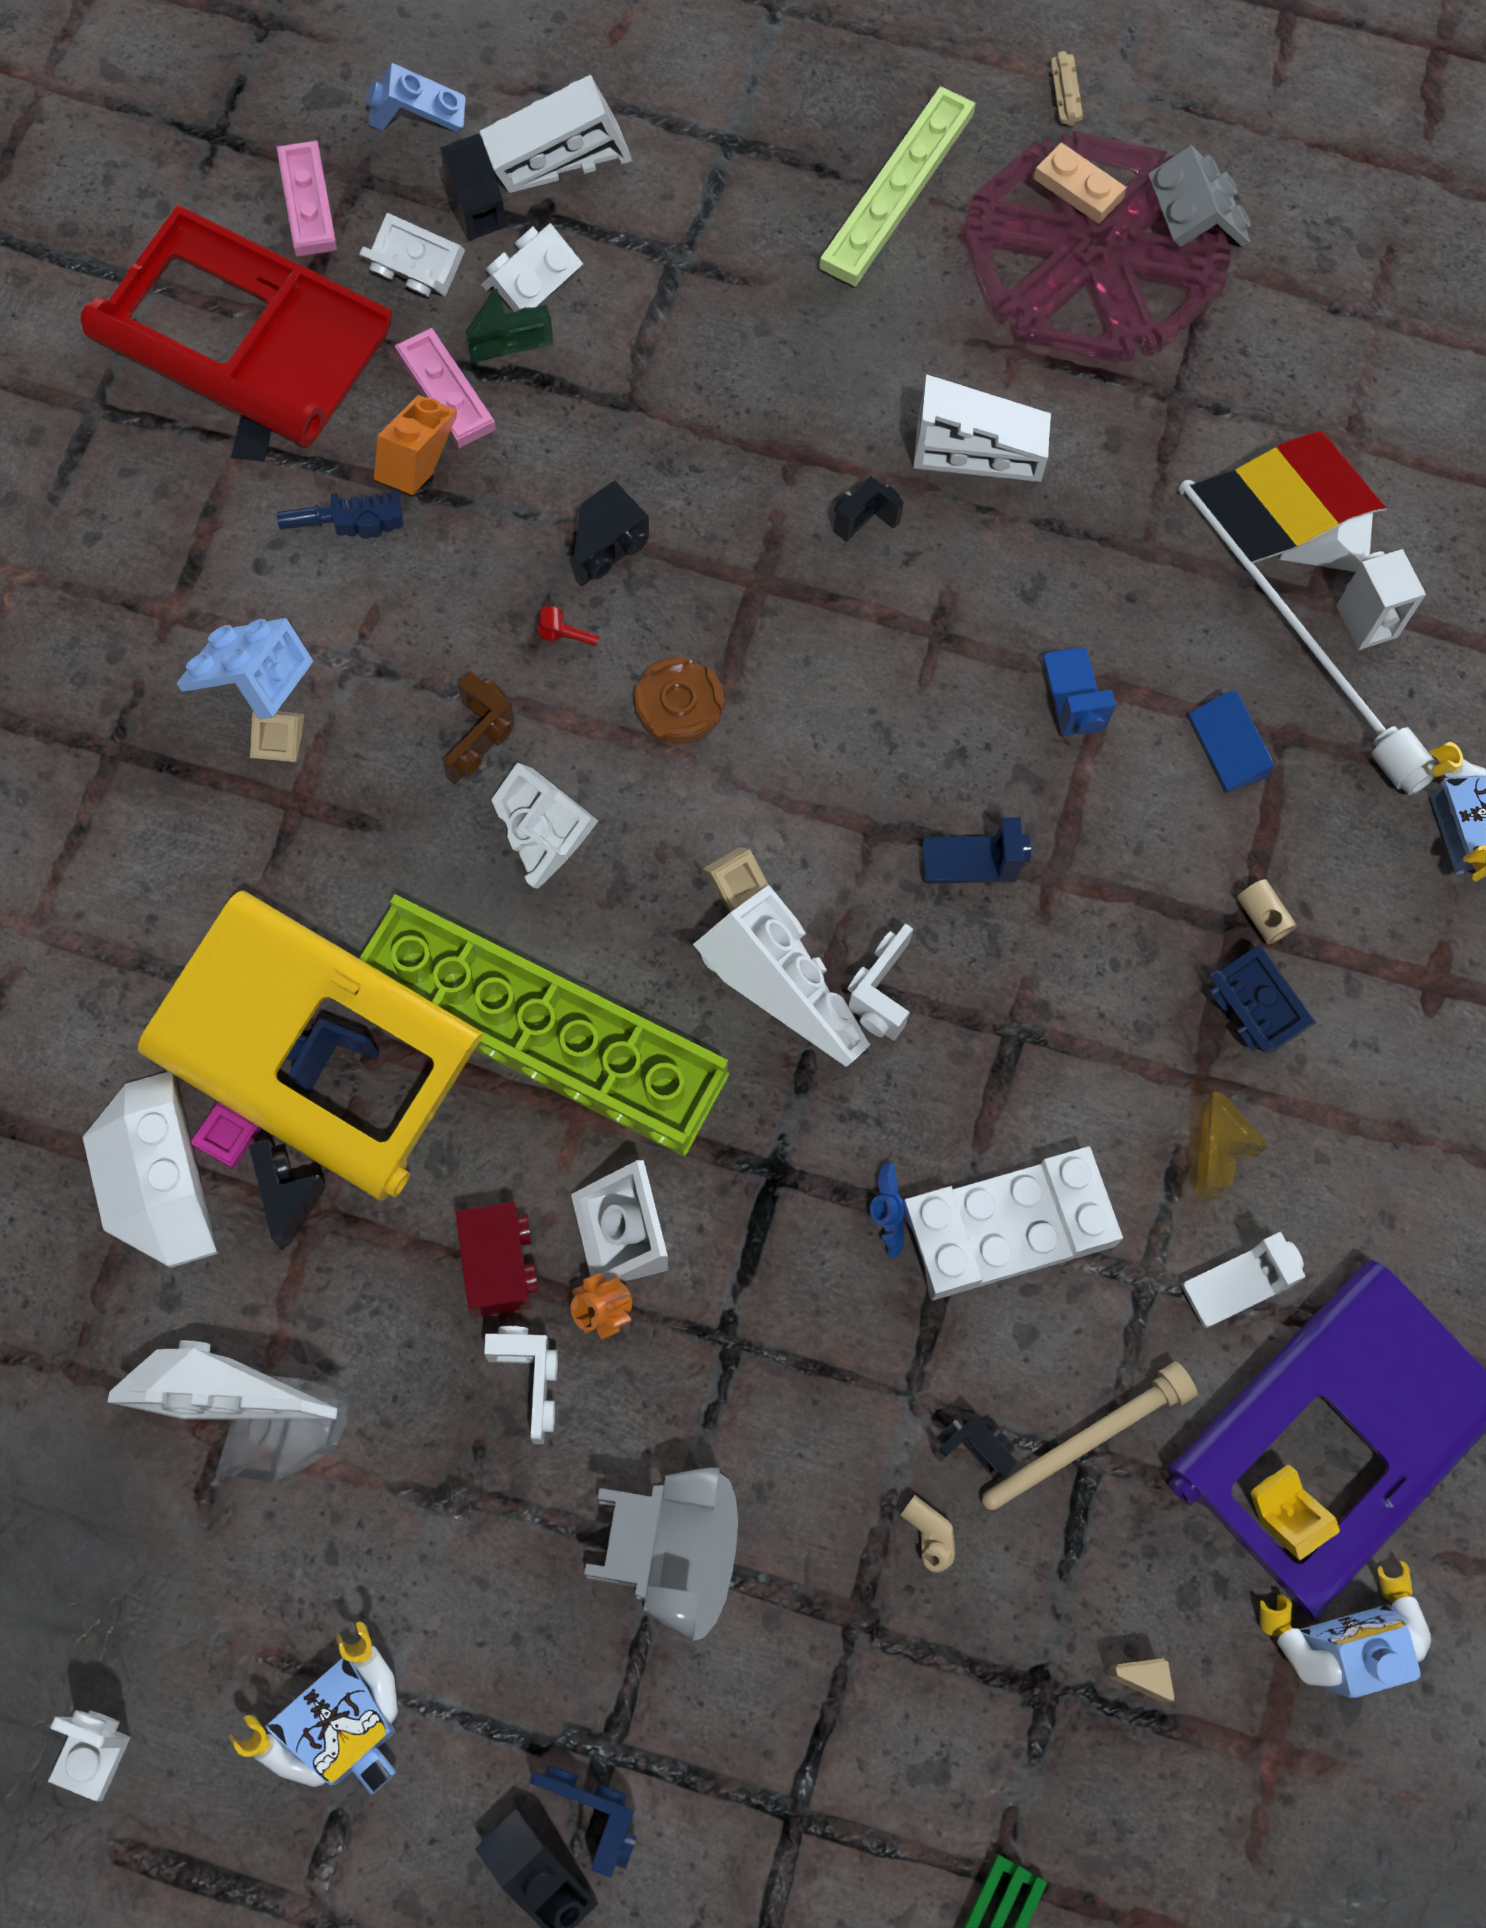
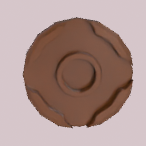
[634,657,724,745]

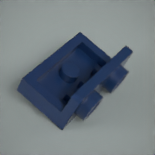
[1209,944,1317,1055]

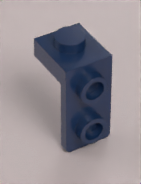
[922,817,1031,884]
[529,1765,637,1878]

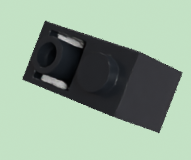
[440,133,506,241]
[574,480,649,587]
[475,1809,599,1928]

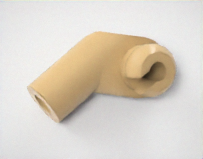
[900,1495,955,1573]

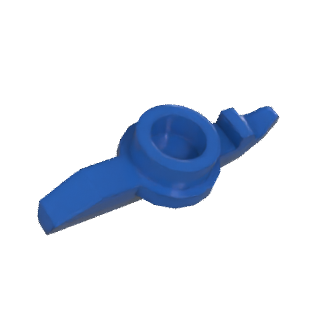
[870,1162,905,1258]

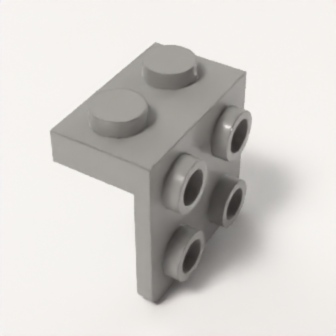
[1148,145,1251,247]

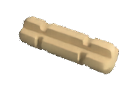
[1051,51,1083,127]

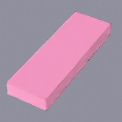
[277,141,337,257]
[395,328,496,449]

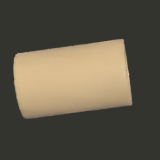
[1237,879,1297,945]

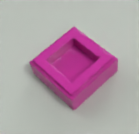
[190,1102,261,1170]

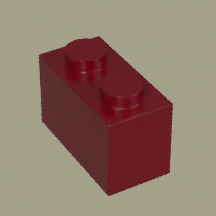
[455,1201,539,1318]

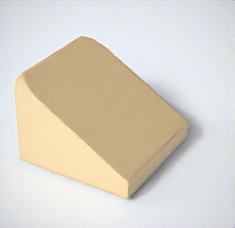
[250,711,304,762]
[702,847,768,912]
[1106,1658,1174,1702]

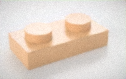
[1034,143,1127,224]

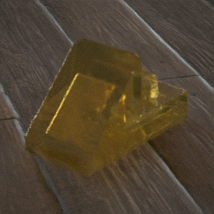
[1196,1091,1267,1199]

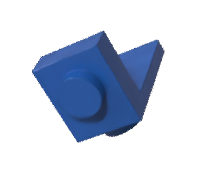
[1043,647,1116,737]

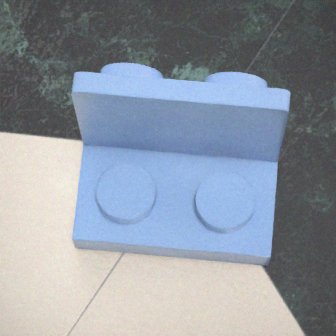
[176,618,313,719]

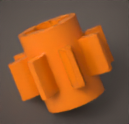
[571,1272,632,1339]

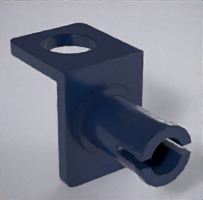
[286,1018,380,1093]

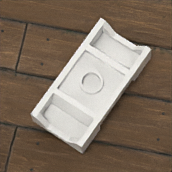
[903,1146,1123,1301]

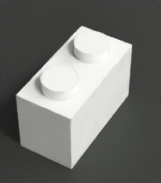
[1336,549,1426,650]

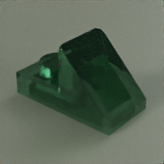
[466,288,553,363]

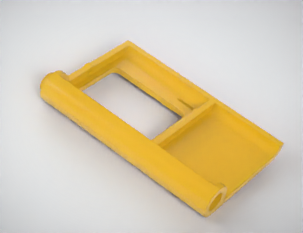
[138,890,485,1201]

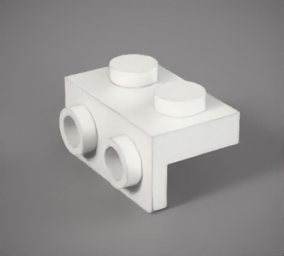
[359,213,465,297]
[481,223,583,320]

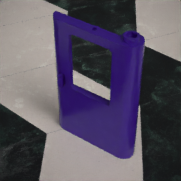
[1167,1260,1486,1621]

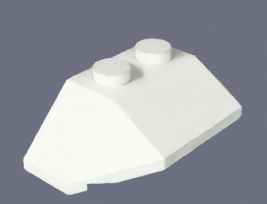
[83,1071,219,1268]

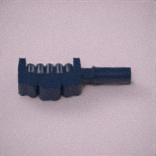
[277,486,404,539]

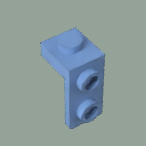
[365,63,465,132]

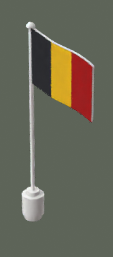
[1179,431,1436,795]

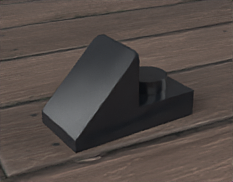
[249,1139,326,1249]

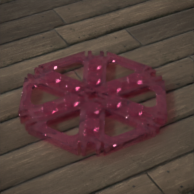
[963,131,1231,362]

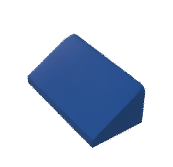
[1188,690,1274,793]

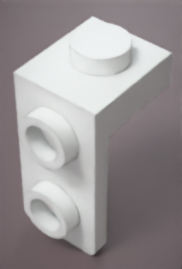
[847,924,913,1041]
[1182,1232,1306,1328]
[484,1326,558,1445]

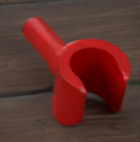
[538,607,600,646]

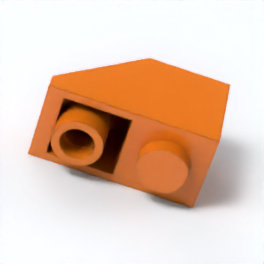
[374,395,457,495]

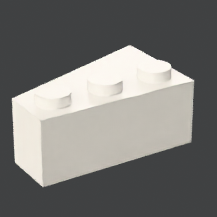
[480,74,633,193]
[913,374,1051,482]

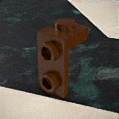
[443,671,515,785]

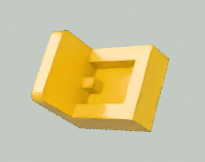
[1251,1465,1340,1560]

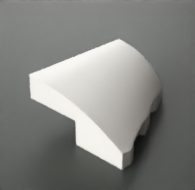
[491,762,598,889]

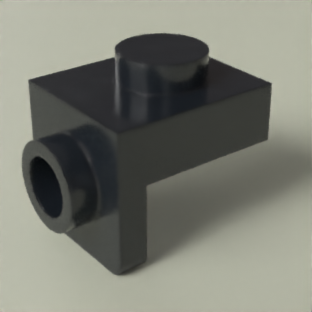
[833,475,904,542]
[934,1415,1018,1481]

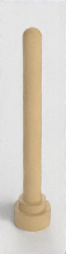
[982,1361,1198,1510]

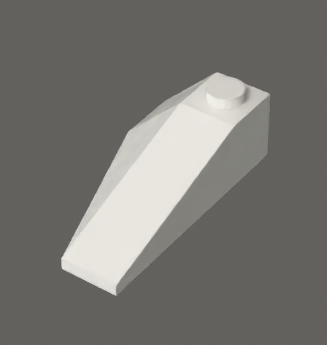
[693,885,870,1067]
[108,1341,337,1419]

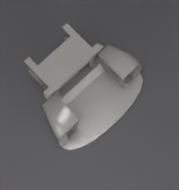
[584,1468,738,1641]

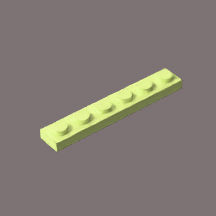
[819,86,976,287]

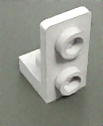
[48,1710,131,1802]

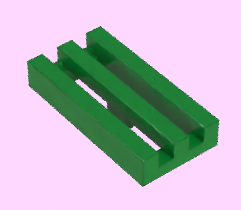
[963,1854,1047,1928]

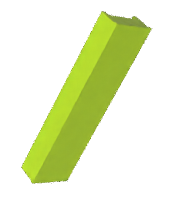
[359,894,730,1157]

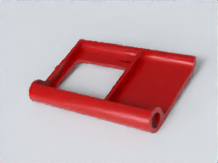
[80,204,392,447]

